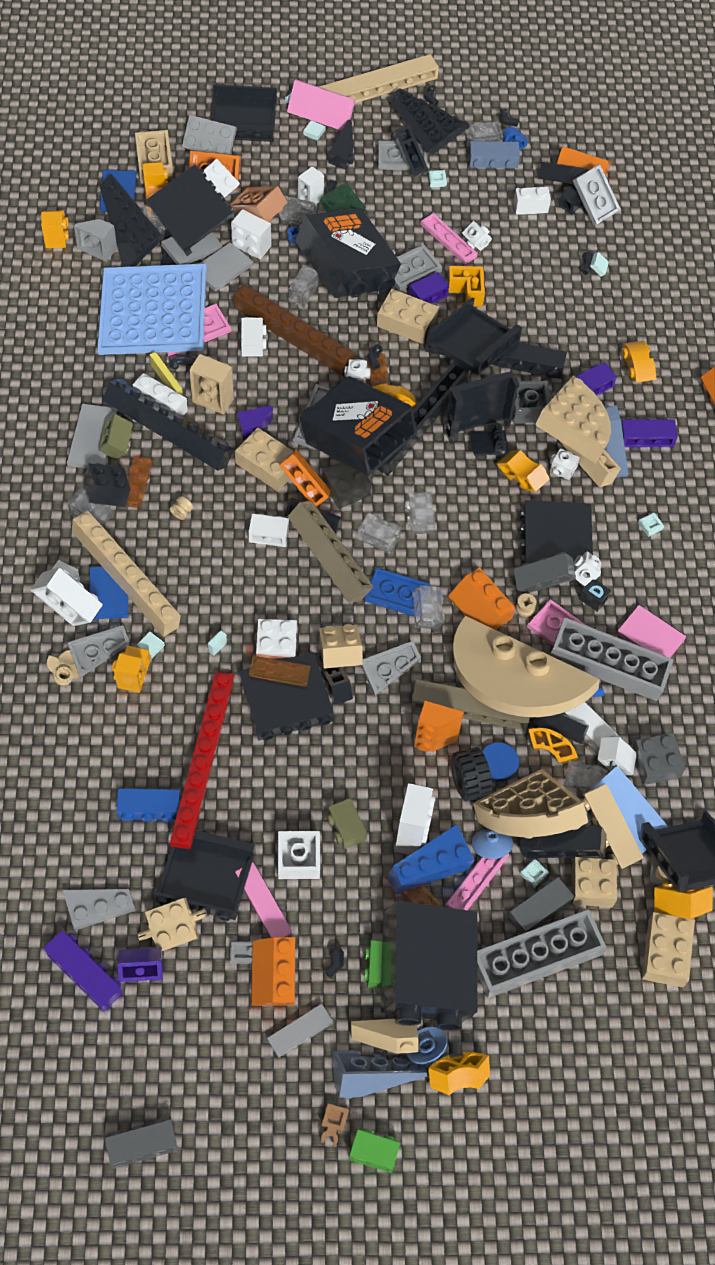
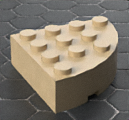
[535,376,611,464]
[473,769,588,838]

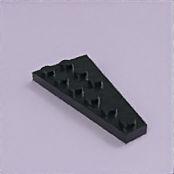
[388,88,470,156]
[100,174,164,267]

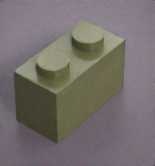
[98,414,133,460]
[326,798,367,849]

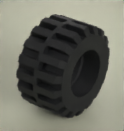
[451,747,492,801]

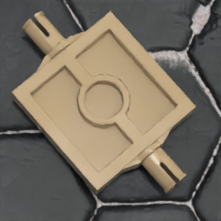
[138,898,207,951]

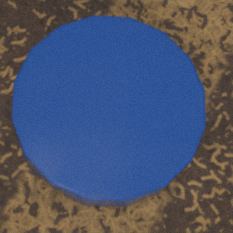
[482,743,519,781]

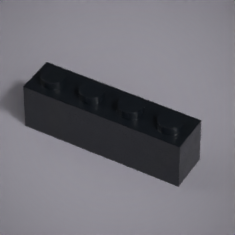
[520,824,607,858]

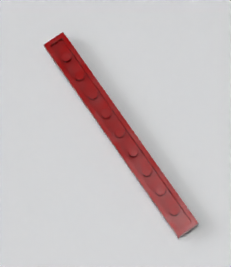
[170,671,235,849]

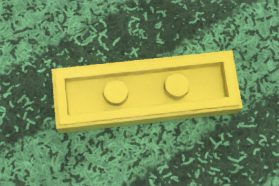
[150,352,183,396]

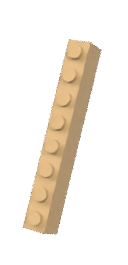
[319,54,439,103]
[72,511,181,637]

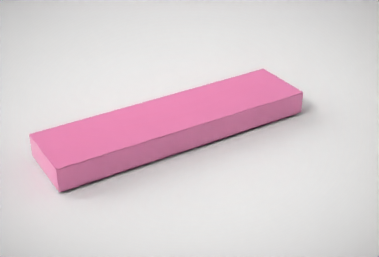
[421,213,478,265]
[445,854,509,910]
[235,863,292,938]

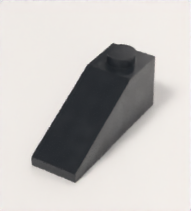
[329,120,355,170]
[394,124,428,177]
[538,162,589,185]
[315,653,353,705]

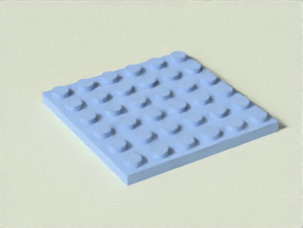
[98,264,207,355]

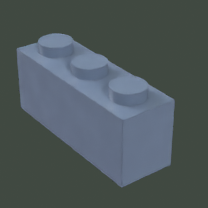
[469,141,520,168]

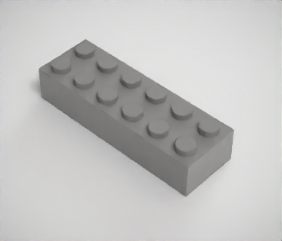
[550,617,674,701]
[477,910,607,999]

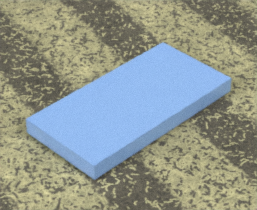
[587,766,668,853]

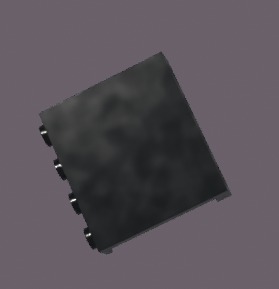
[211,84,277,142]
[146,164,235,256]
[428,297,523,375]
[444,371,519,444]
[520,500,593,565]
[239,652,334,741]
[639,810,715,893]
[153,830,256,921]

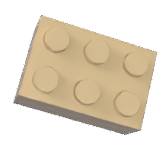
[135,130,174,184]
[377,289,439,344]
[190,354,234,415]
[235,428,293,492]
[642,912,695,988]

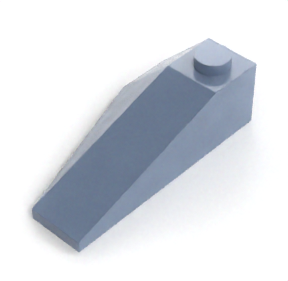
[604,405,629,478]
[332,1050,427,1099]

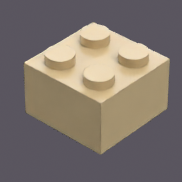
[319,624,363,668]
[572,857,617,907]

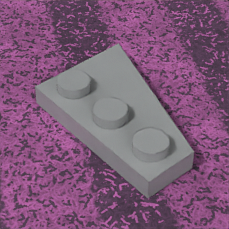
[68,625,130,678]
[361,641,421,697]
[63,889,135,930]

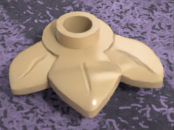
[47,650,80,686]

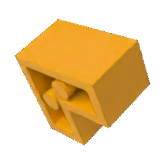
[143,162,168,212]
[41,210,69,248]
[448,266,485,307]
[112,646,151,693]
[654,882,713,919]

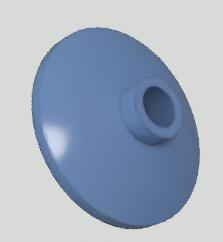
[472,828,513,859]
[407,1027,448,1064]

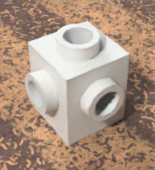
[462,221,492,251]
[344,359,370,384]
[550,448,580,480]
[574,551,601,586]

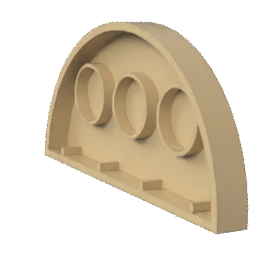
[453,616,599,717]

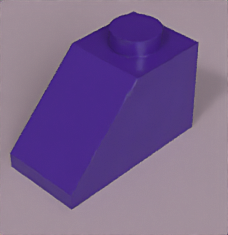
[237,405,273,440]

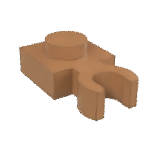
[321,1103,349,1147]

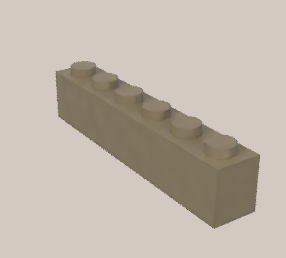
[288,501,373,603]
[411,679,529,731]

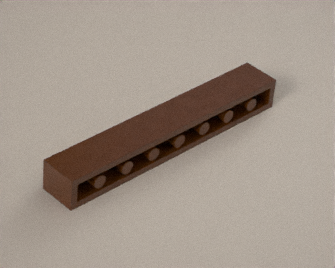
[233,284,354,376]

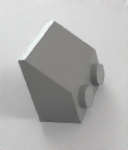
[74,219,117,262]

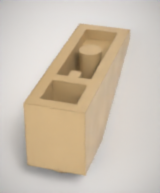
[351,1019,418,1053]

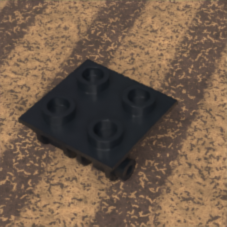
[469,423,510,456]

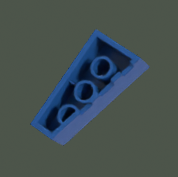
[387,825,474,894]

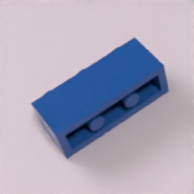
[117,789,181,822]

